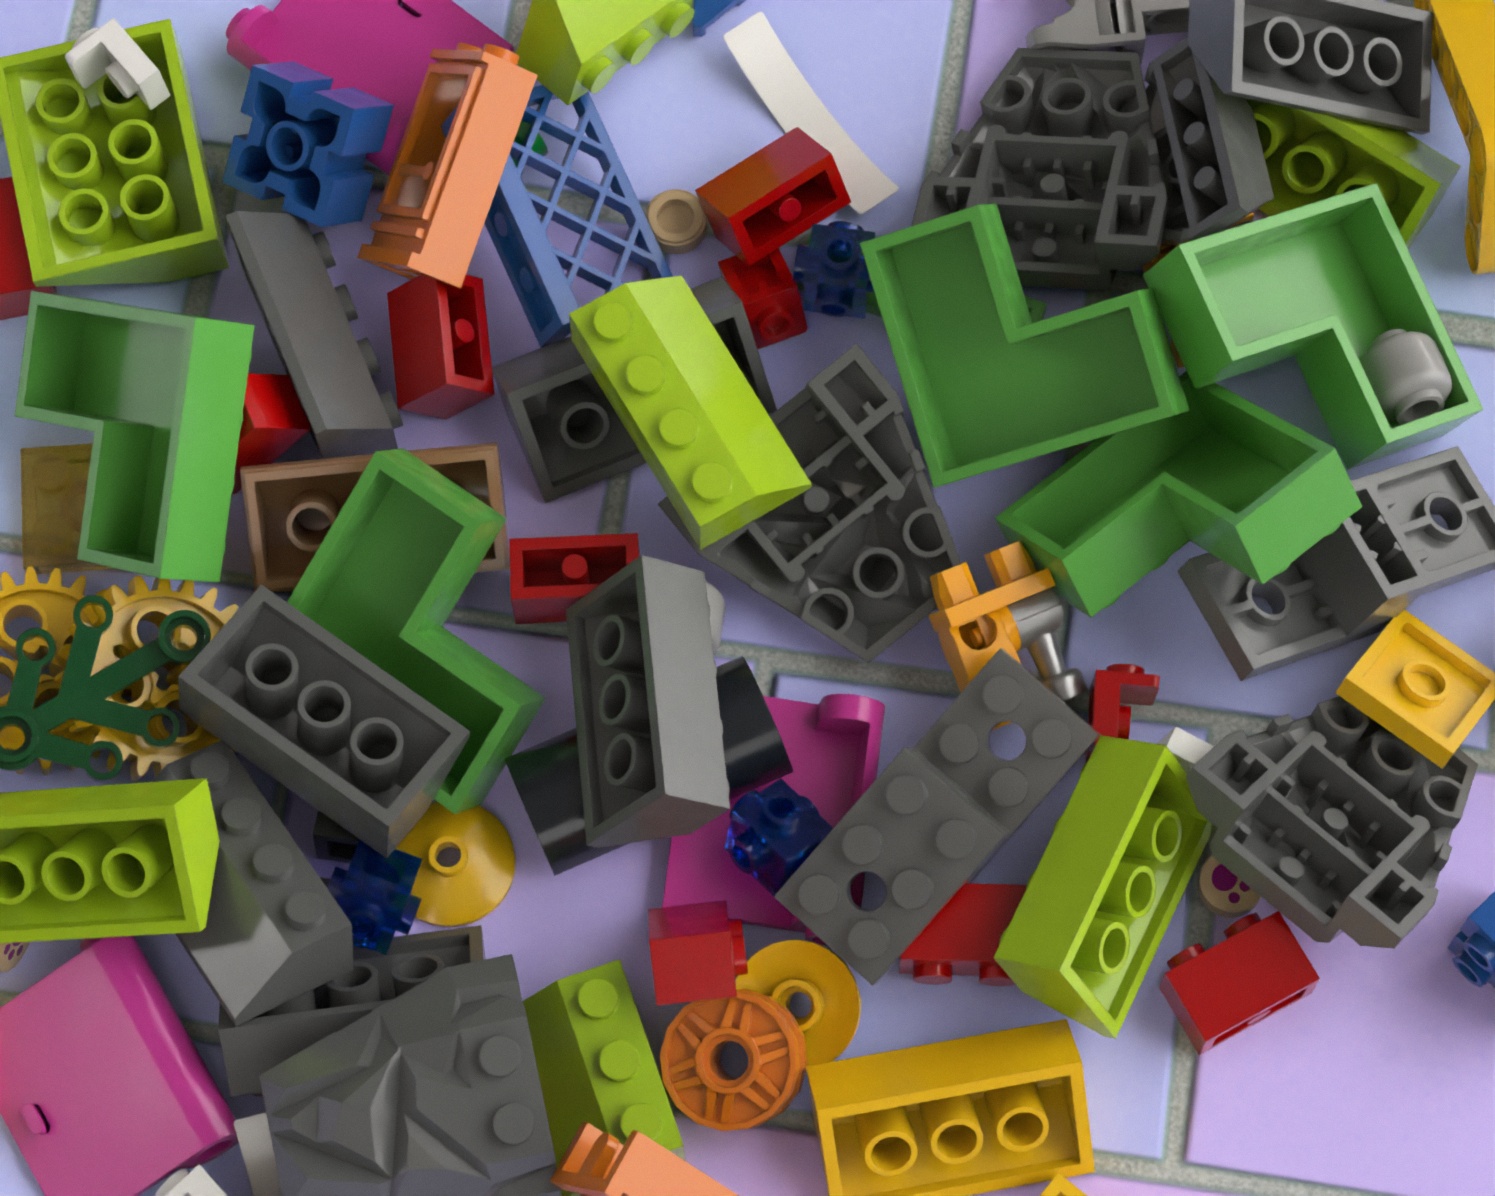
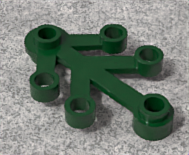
[0,595,211,782]

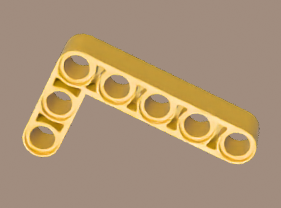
[1413,0,1495,275]

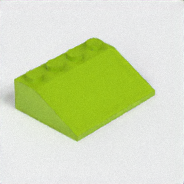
[0,18,229,287]

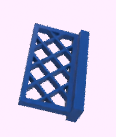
[441,85,673,348]

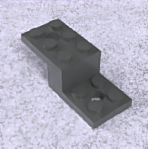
[1177,446,1495,681]
[774,648,1101,986]

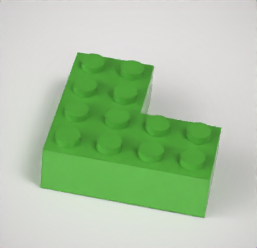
[1143,183,1484,470]
[860,204,1190,488]
[14,291,255,582]
[995,371,1362,617]
[287,448,546,814]

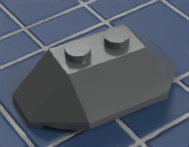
[1144,37,1274,246]

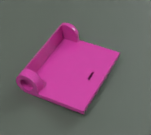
[226,0,514,175]
[661,694,885,946]
[0,936,239,1196]

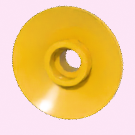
[386,802,516,927]
[735,940,861,1066]

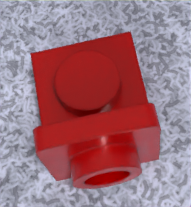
[717,248,808,349]
[1085,664,1160,762]

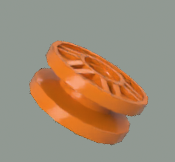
[660,989,808,1131]

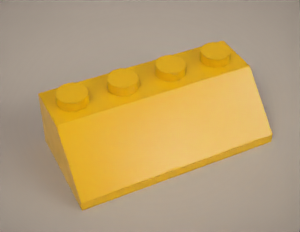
[806,1019,1095,1196]

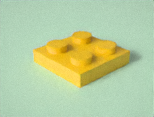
[1335,609,1495,769]

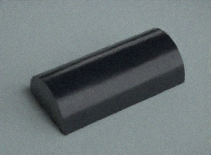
[505,656,793,876]

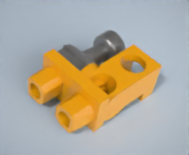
[928,540,1088,730]

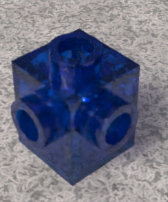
[793,221,875,319]
[724,778,833,896]
[327,840,422,955]

